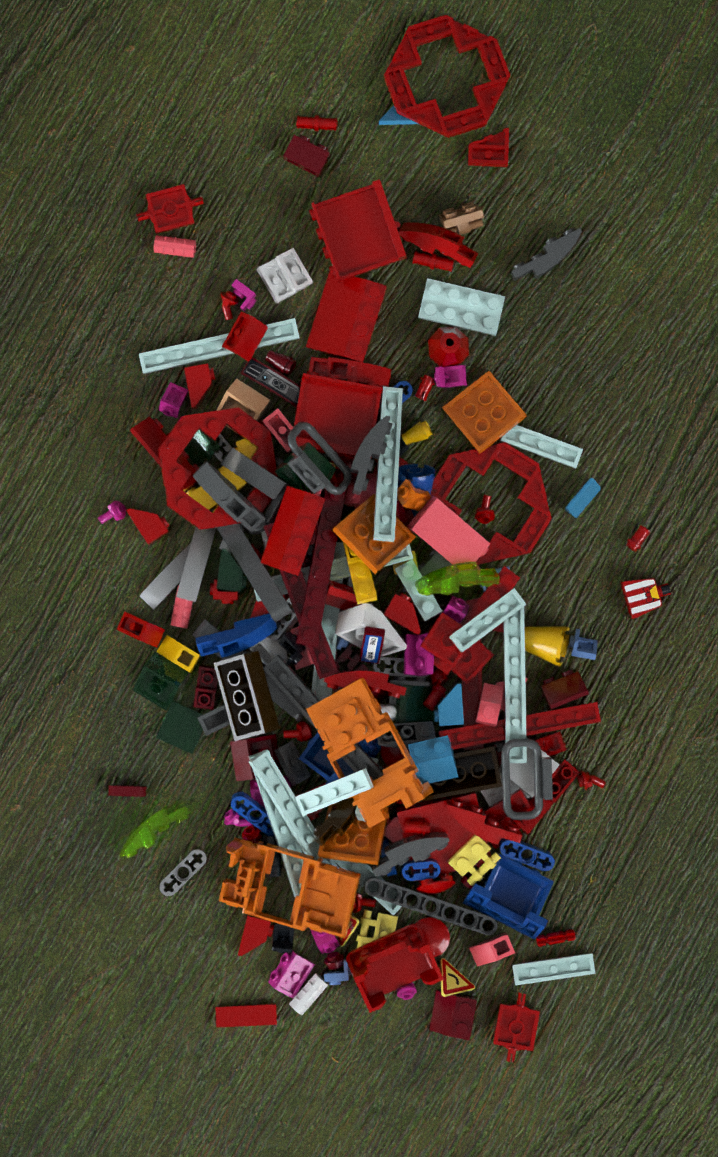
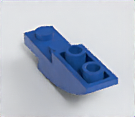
[195,614,277,658]

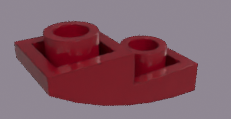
[194,665,218,710]

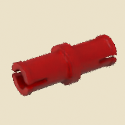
[296,115,338,132]
[413,251,454,272]

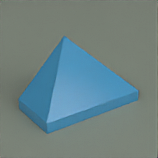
[379,105,418,125]

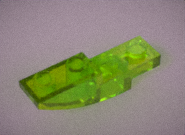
[415,562,500,596]
[119,805,190,859]

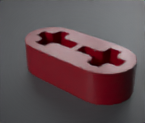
[335,643,361,673]
[108,785,147,797]

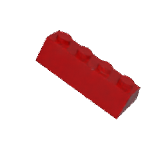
[130,416,199,493]
[260,486,326,576]

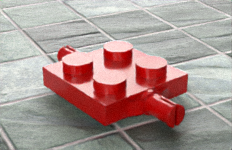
[136,184,204,234]
[493,992,540,1062]

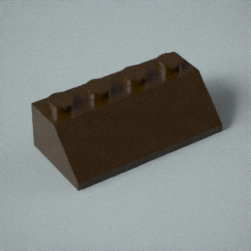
[213,651,280,741]
[422,746,502,801]

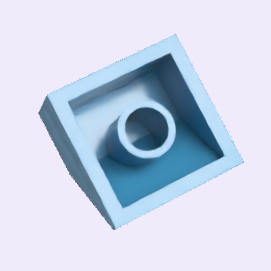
[433,683,464,726]
[408,736,458,784]

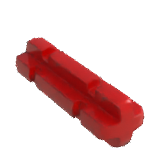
[536,929,576,947]

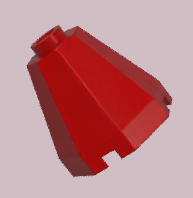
[428,327,469,367]

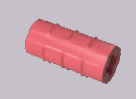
[154,235,196,258]
[170,586,193,628]

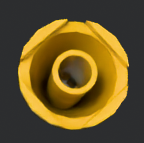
[525,626,570,666]

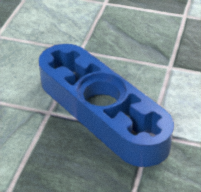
[231,792,274,836]
[499,838,555,871]

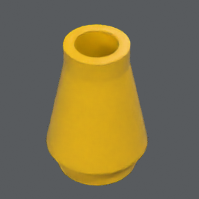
[401,420,433,445]

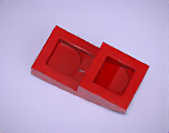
[534,731,567,756]

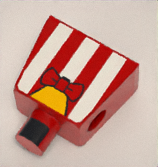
[620,578,671,619]

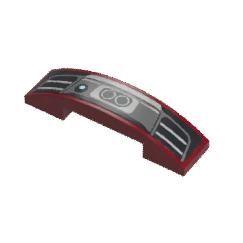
[240,357,300,408]

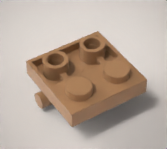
[438,202,484,235]

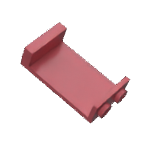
[407,496,490,575]

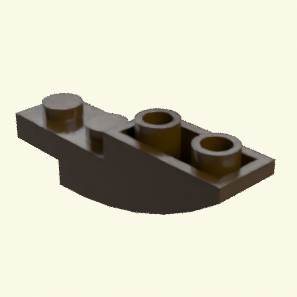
[313,797,357,846]

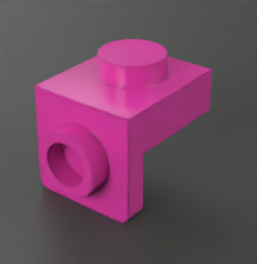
[434,365,467,388]
[311,930,340,954]

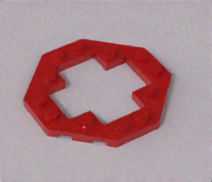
[384,15,510,138]
[158,407,278,530]
[430,442,552,566]

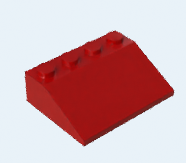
[306,271,387,363]

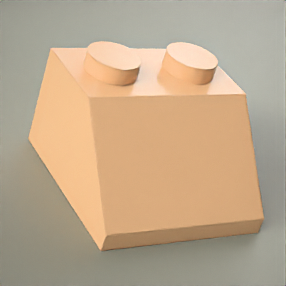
[216,378,270,433]

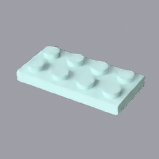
[418,278,505,336]

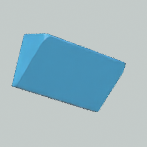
[565,478,601,518]

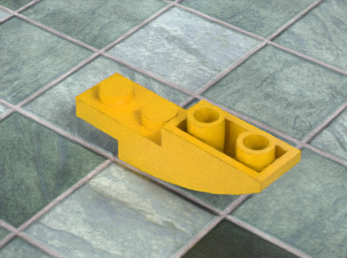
[343,542,377,604]

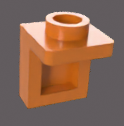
[397,479,431,511]

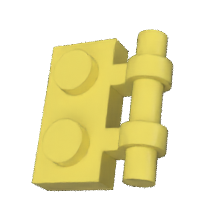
[448,835,501,886]
[356,909,398,948]

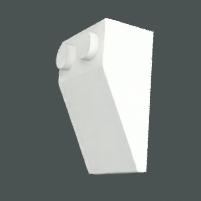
[335,603,407,657]

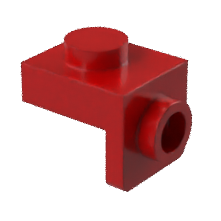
[210,579,239,604]

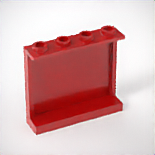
[309,179,406,282]
[293,371,383,459]
[396,792,491,882]

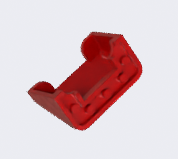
[346,924,444,1013]

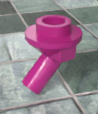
[98,501,126,524]
[224,809,252,827]
[397,983,417,1000]

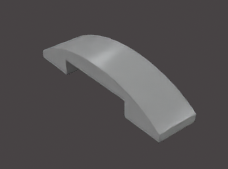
[176,527,216,602]
[140,543,210,610]

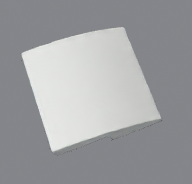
[256,248,313,304]
[501,747,559,798]

